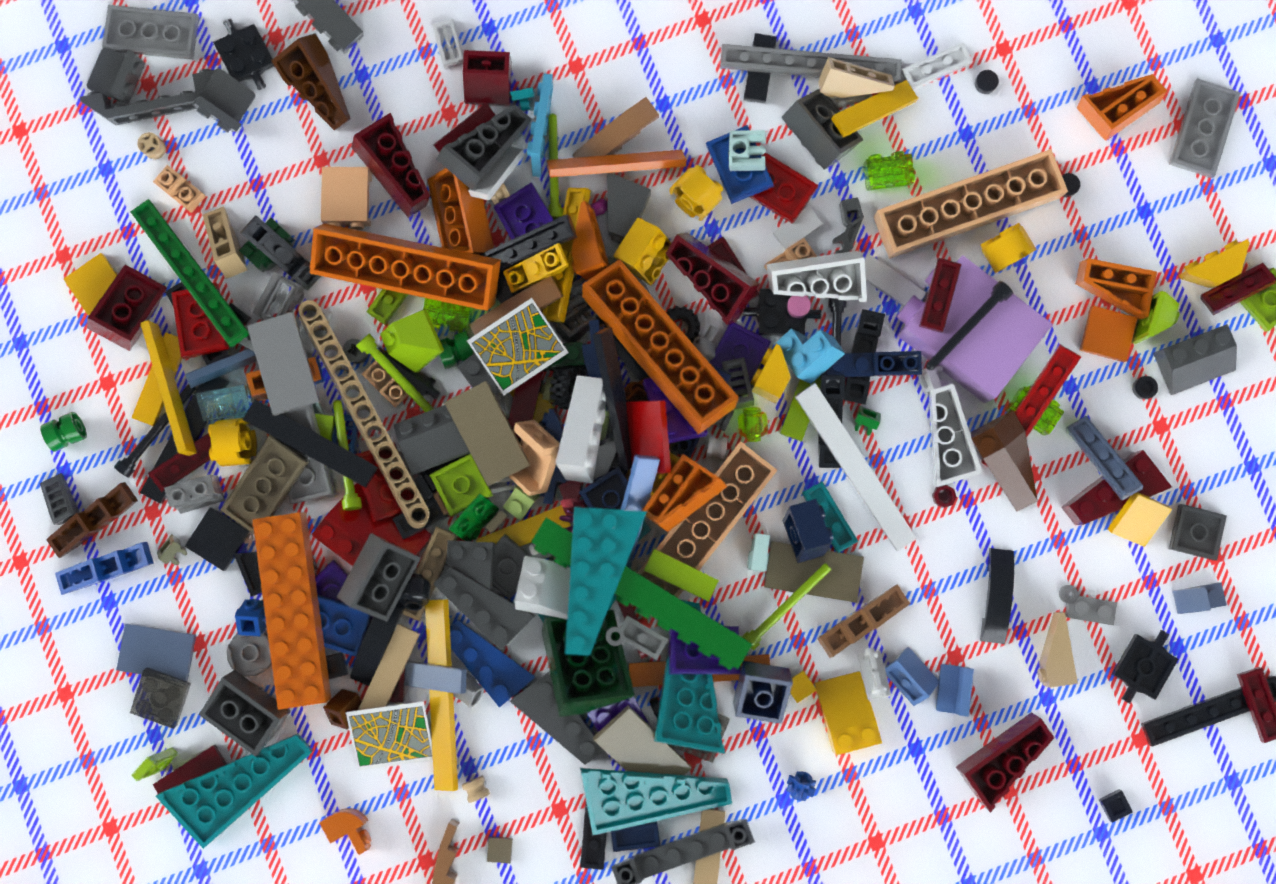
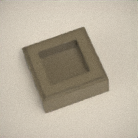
[485,510,509,533]
[487,836,513,864]

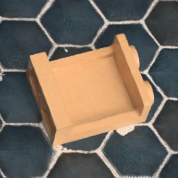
[321,167,372,230]
[509,420,560,496]

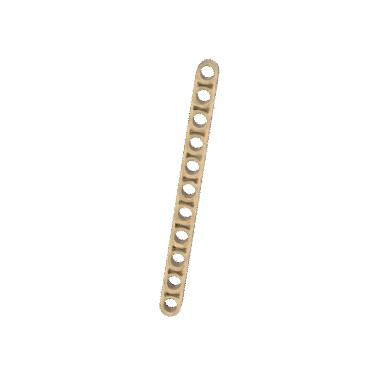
[299,300,429,529]

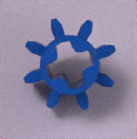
[786,771,816,802]

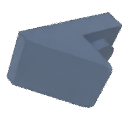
[1172,582,1227,614]

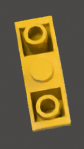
[1178,239,1250,289]
[503,243,569,293]

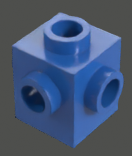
[234,599,267,637]

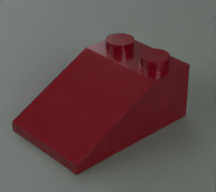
[87,264,167,351]

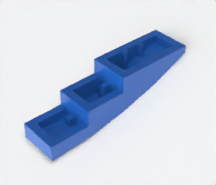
[55,542,154,595]

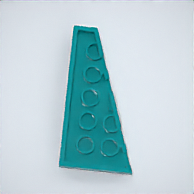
[565,507,647,655]
[654,600,726,754]

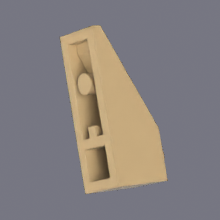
[818,57,895,98]
[203,206,248,279]
[1037,612,1078,688]

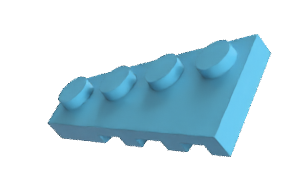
[527,73,553,177]

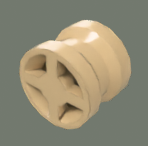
[137,132,166,160]
[491,183,510,205]
[461,775,490,803]

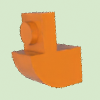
[319,808,372,855]

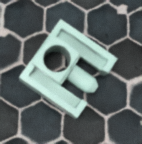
[729,130,766,171]
[747,533,770,572]

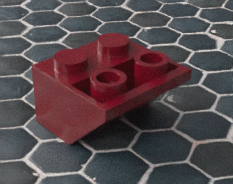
[463,50,512,106]

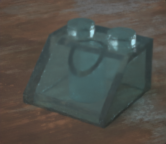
[195,385,251,424]

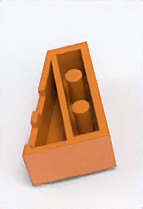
[1077,74,1168,141]
[1075,258,1157,320]
[642,454,727,532]

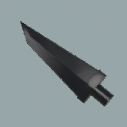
[378,346,441,400]

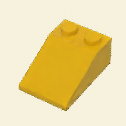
[814,671,883,756]

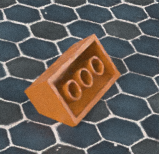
[427,168,494,255]

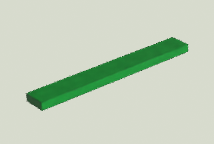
[130,199,249,348]

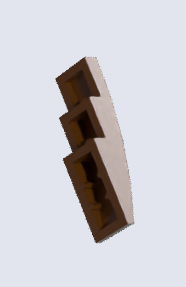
[46,482,138,558]

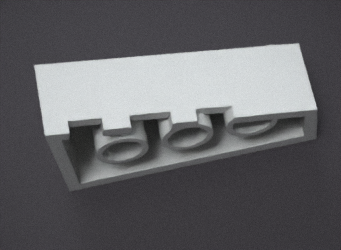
[767,251,867,302]
[555,375,606,484]
[929,383,983,487]

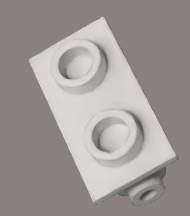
[857,648,892,700]

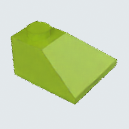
[1132,291,1180,344]
[380,309,444,373]

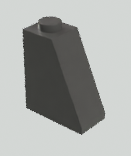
[607,173,651,244]

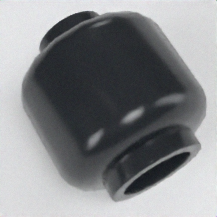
[399,573,431,611]

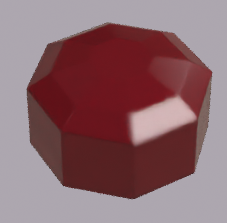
[932,485,957,508]

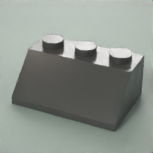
[781,88,864,170]
[1153,324,1237,395]
[393,405,470,475]
[337,533,421,621]
[198,670,291,757]

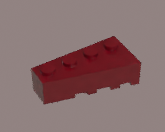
[1061,450,1173,526]
[956,712,1055,813]

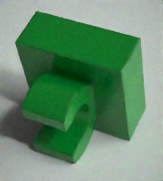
[854,405,881,436]

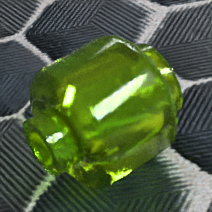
[737,407,768,442]

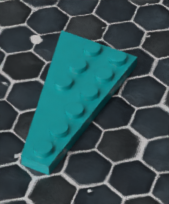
[155,733,314,849]
[580,768,733,835]

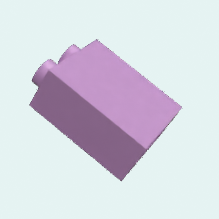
[896,255,1053,404]

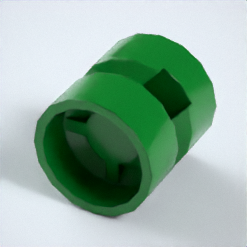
[439,331,475,369]
[40,411,87,452]

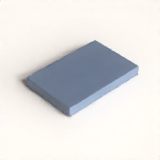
[116,623,197,682]

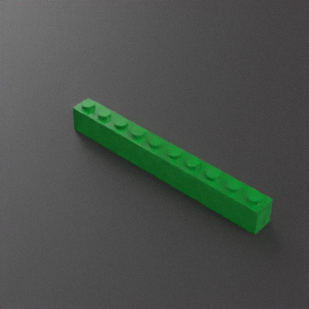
[531,517,753,670]

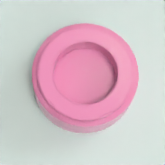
[787,296,811,318]

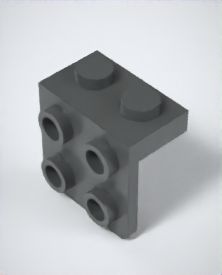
[86,48,145,104]
[192,68,256,133]

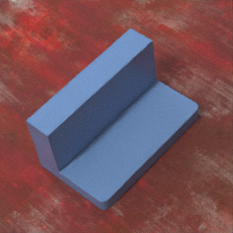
[885,647,939,706]
[936,664,974,717]

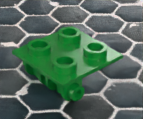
[448,494,500,541]

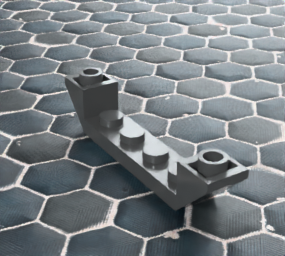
[79,69,215,126]
[611,818,755,884]

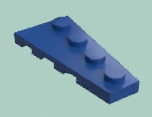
[450,620,536,708]

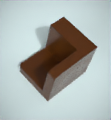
[323,689,362,730]

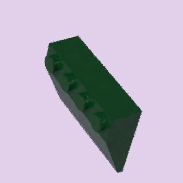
[541,610,635,717]

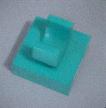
[510,87,535,111]

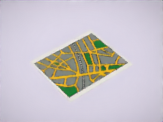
[467,298,569,395]
[346,701,433,771]

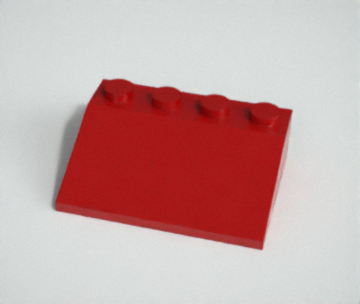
[311,483,432,566]

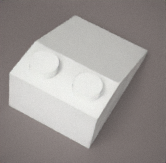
[515,556,570,619]

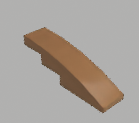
[572,97,659,158]
[469,276,563,335]
[817,584,910,658]
[432,819,460,884]

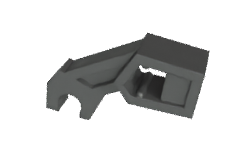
[832,197,864,254]

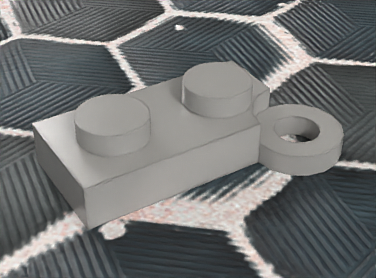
[1059,585,1117,626]
[606,616,669,660]

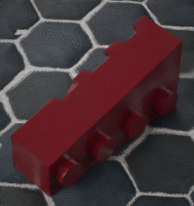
[351,112,430,218]
[665,233,760,325]

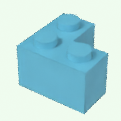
[775,328,845,384]

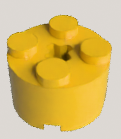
[669,165,723,221]
[980,223,1037,274]
[208,418,257,467]

